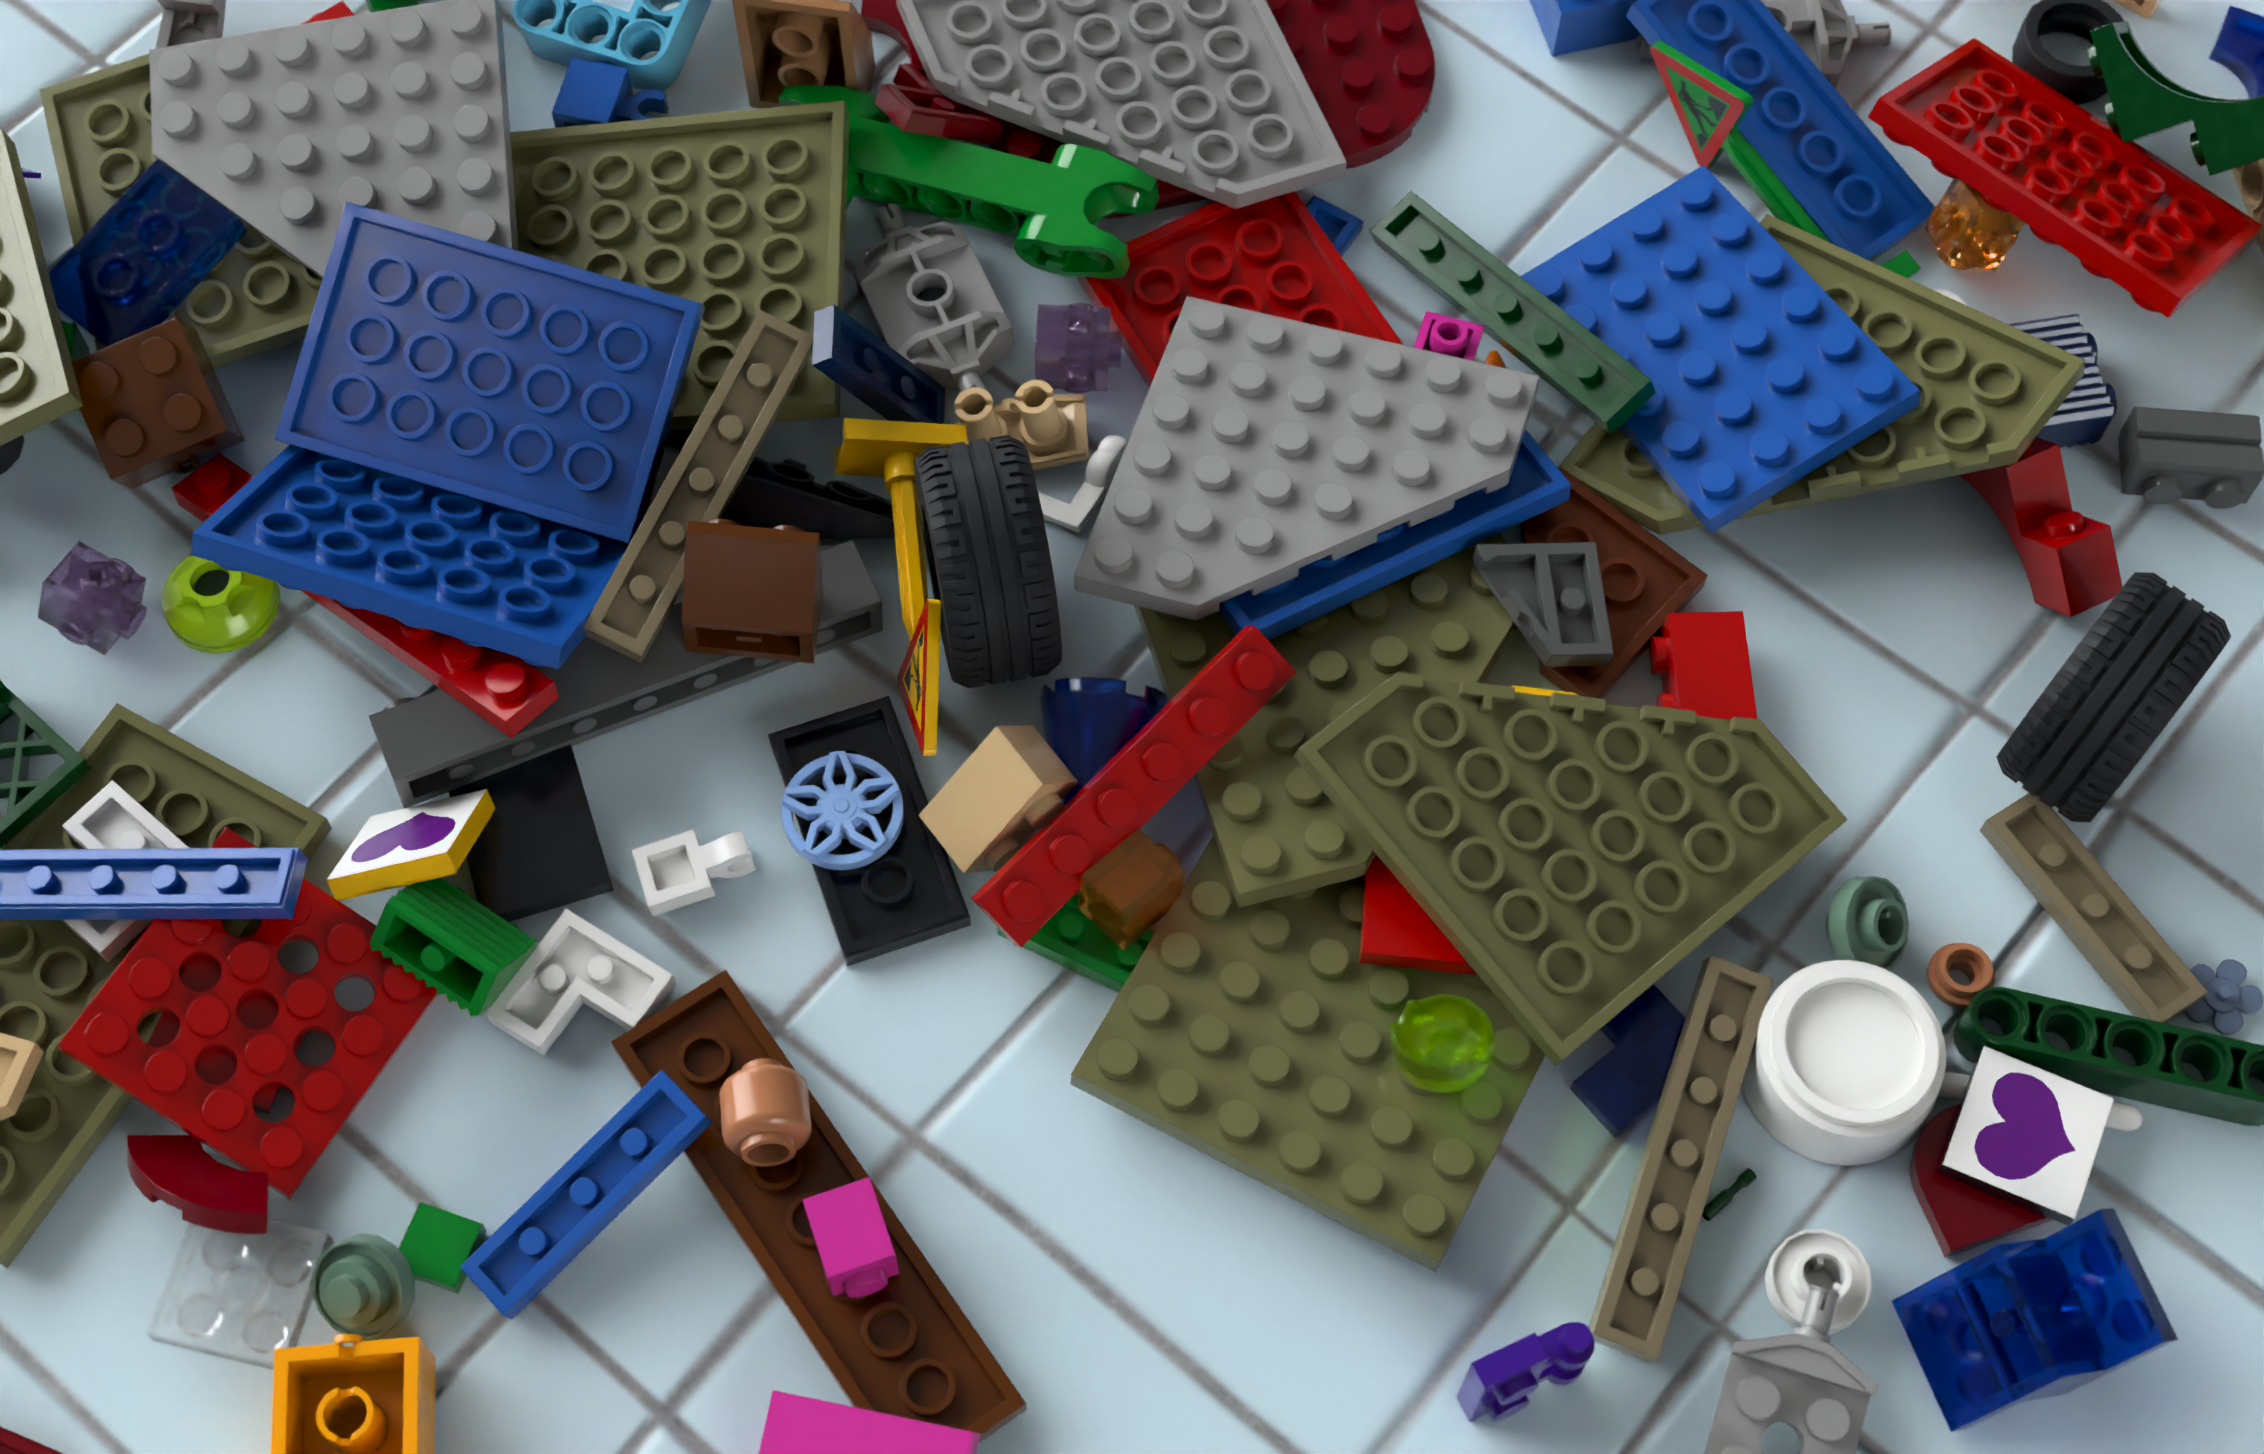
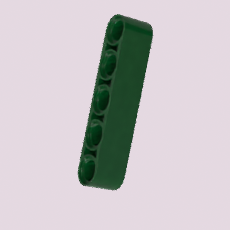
[1953,987,2264,1126]

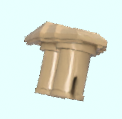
[952,380,1090,471]

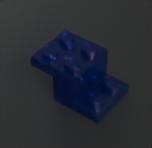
[1892,1208,2178,1432]

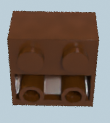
[681,519,824,664]

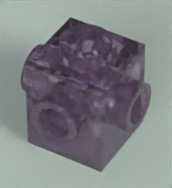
[1035,303,1122,394]
[38,541,147,655]

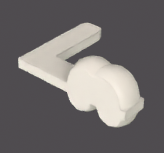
[1038,436,1128,533]

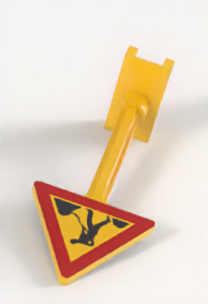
[833,418,968,756]

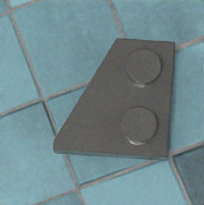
[1472,542,1614,667]

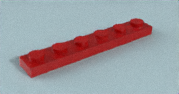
[971,625,1297,947]

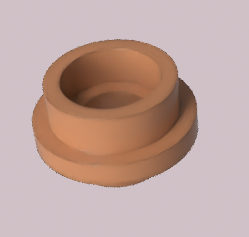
[1927,943,1995,1008]

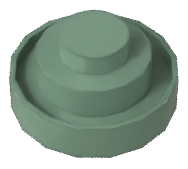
[1826,876,1909,970]
[312,1233,415,1340]

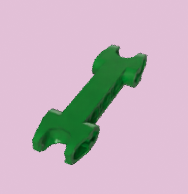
[778,85,1159,278]

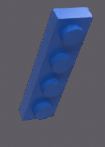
[460,1069,713,1319]

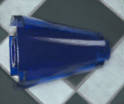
[1040,677,1168,850]

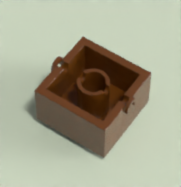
[72,317,245,489]

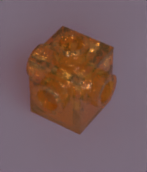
[1925,179,2025,271]

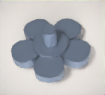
[2185,959,2263,1035]

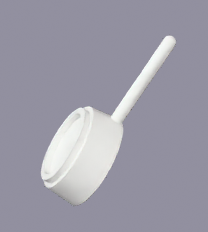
[1741,960,2143,1166]

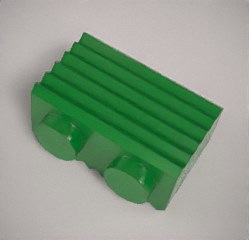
[369,877,538,1017]

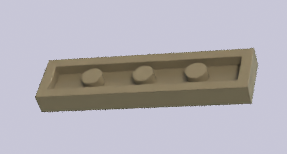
[1980,793,2208,1024]

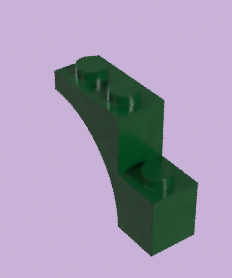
[2088,21,2264,176]

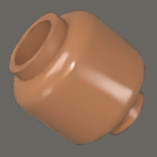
[719,1058,812,1167]

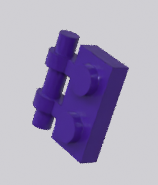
[1456,1322,1595,1422]

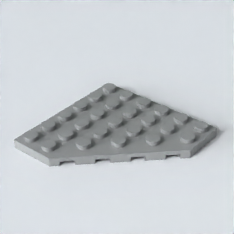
[149,0,519,279]
[896,0,1347,209]
[1074,296,1539,621]

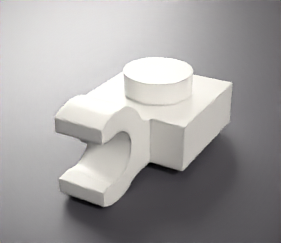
[631,829,756,916]

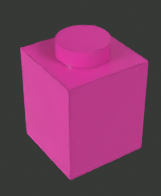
[803,1177,900,1298]

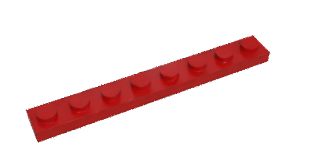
[171,453,559,738]

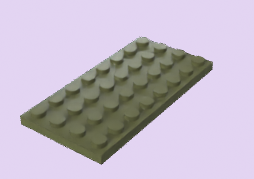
[0,703,332,1269]

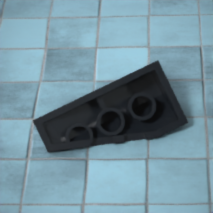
[646,429,895,538]

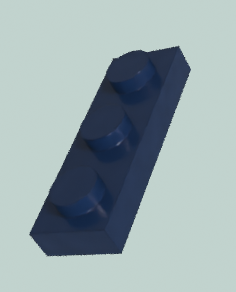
[811,304,945,424]

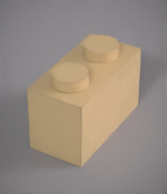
[919,725,1078,873]

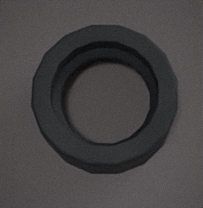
[2012,0,2124,105]

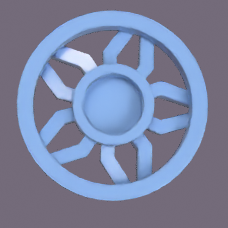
[781,751,904,870]

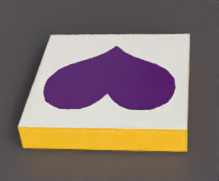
[327,789,495,900]

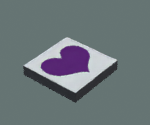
[1937,1046,2114,1226]

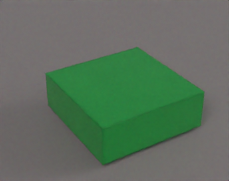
[398,1202,487,1294]

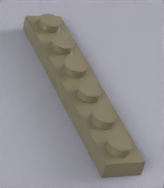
[584,309,813,663]
[1589,955,1773,1363]

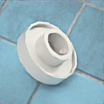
[1765,1229,1872,1334]

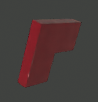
[874,63,1003,145]

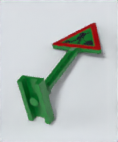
[1650,40,1921,279]

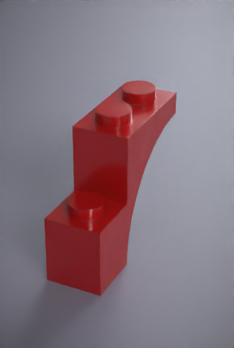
[1959,437,2123,617]

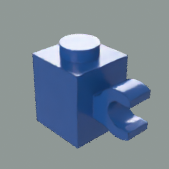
[551,58,669,128]

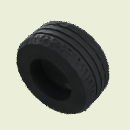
[914,435,1062,688]
[1996,572,2231,822]

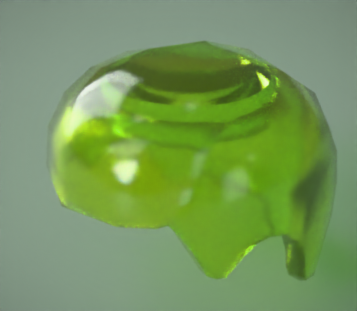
[1389,993,1496,1094]

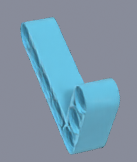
[513,0,712,91]

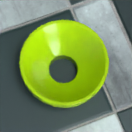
[162,554,280,654]

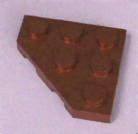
[1520,467,1708,699]

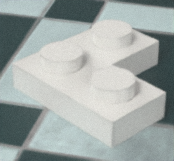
[62,780,189,962]
[486,909,676,1056]

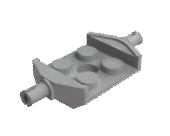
[1637,0,1891,89]
[853,203,1015,392]
[1704,1285,1878,1454]

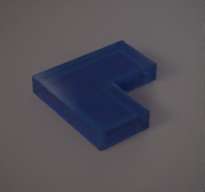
[1570,984,1685,1139]

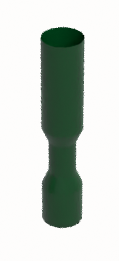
[1702,1168,1757,1221]

